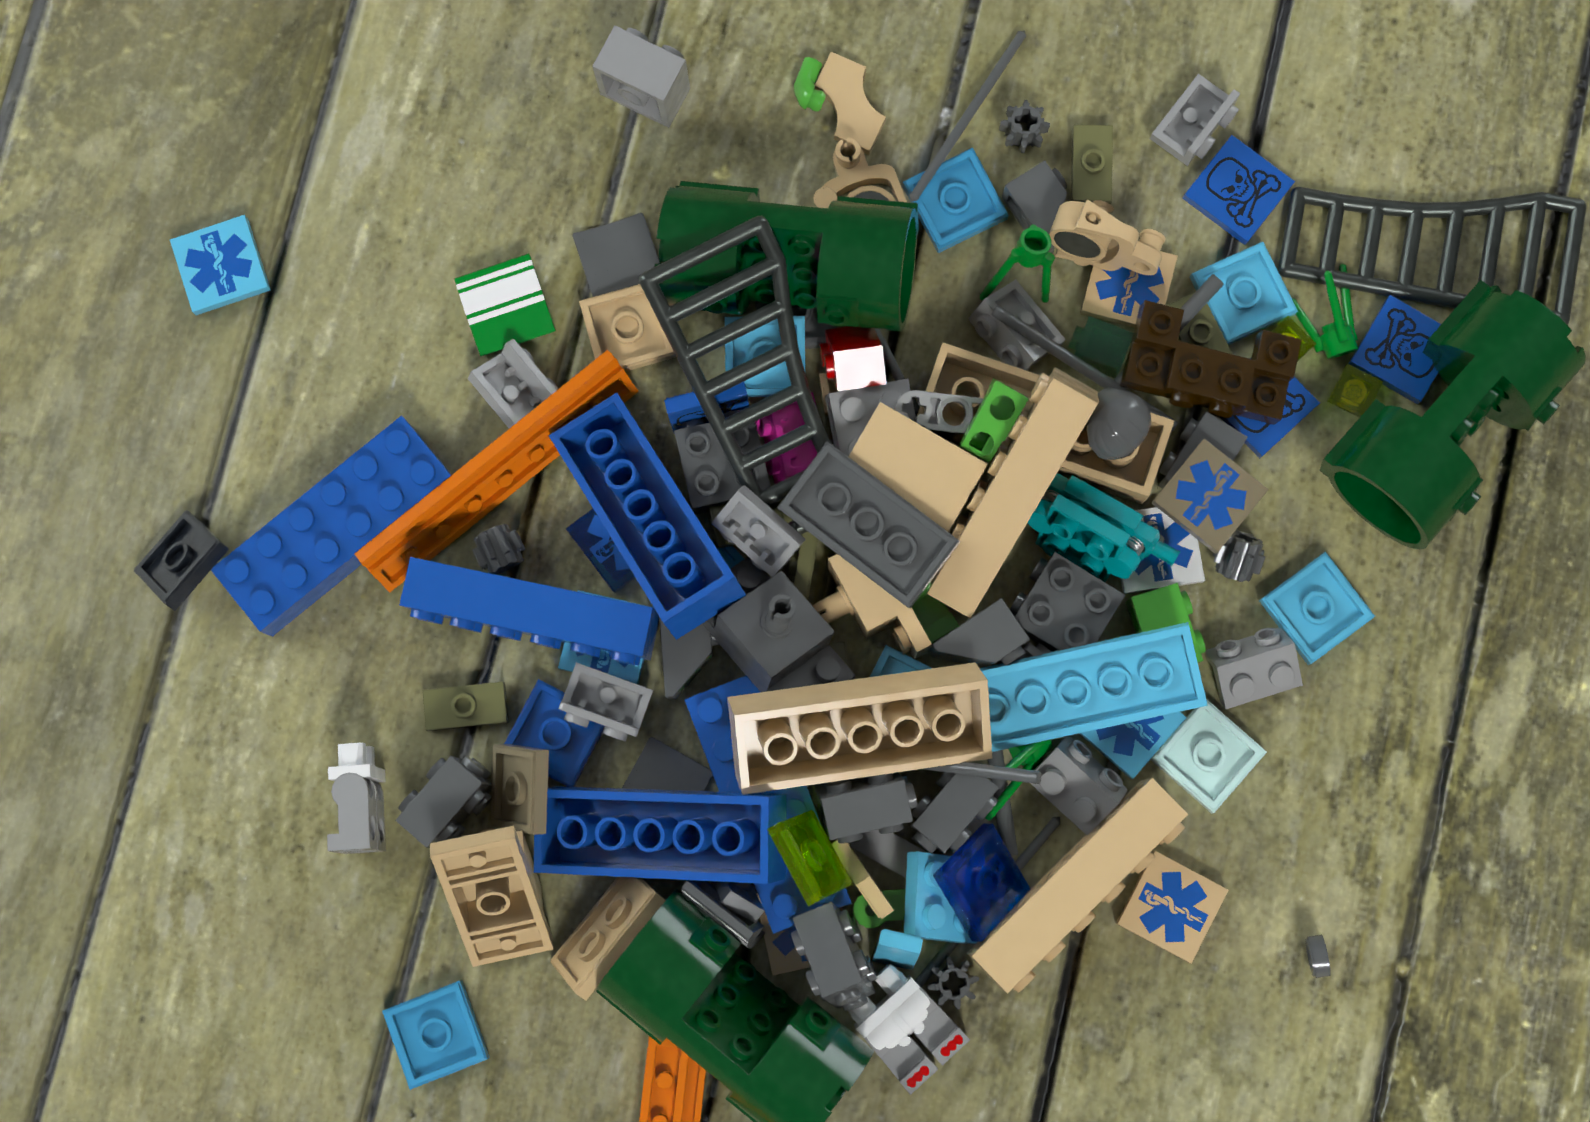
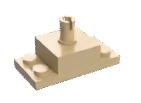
[812,554,932,659]
[430,825,553,967]

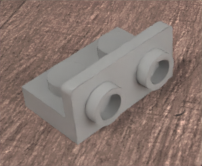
[969,279,1066,371]
[711,485,806,577]

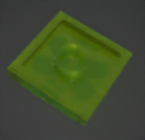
[767,810,852,907]

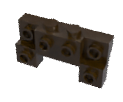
[1120,300,1302,425]

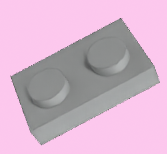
[1150,73,1240,166]
[468,339,558,429]
[1205,628,1303,709]
[558,662,653,742]
[1031,736,1127,835]

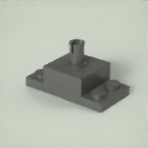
[702,556,856,692]

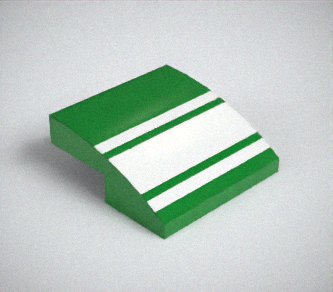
[454,253,556,357]

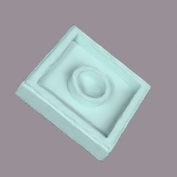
[1150,699,1267,814]

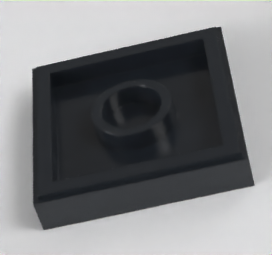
[134,510,229,611]

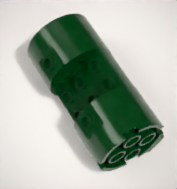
[655,181,919,331]
[1319,280,1586,550]
[596,889,874,1122]

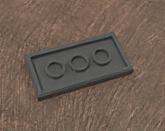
[778,442,961,608]

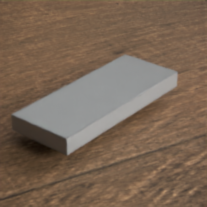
[851,829,928,878]

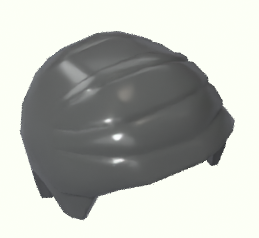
[1086,387,1152,460]

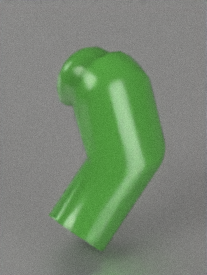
[794,57,826,112]

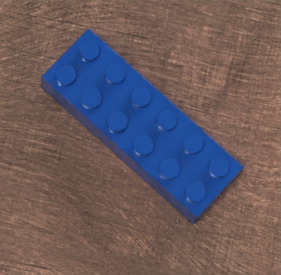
[549,393,746,640]
[211,415,452,637]
[399,557,660,666]
[684,676,852,934]
[534,786,787,884]

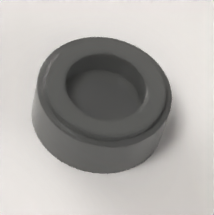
[1305,934,1331,978]

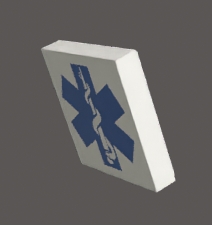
[1121,507,1205,595]

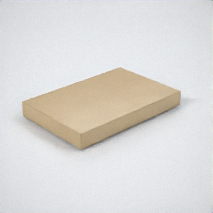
[848,402,989,532]
[551,877,666,1001]

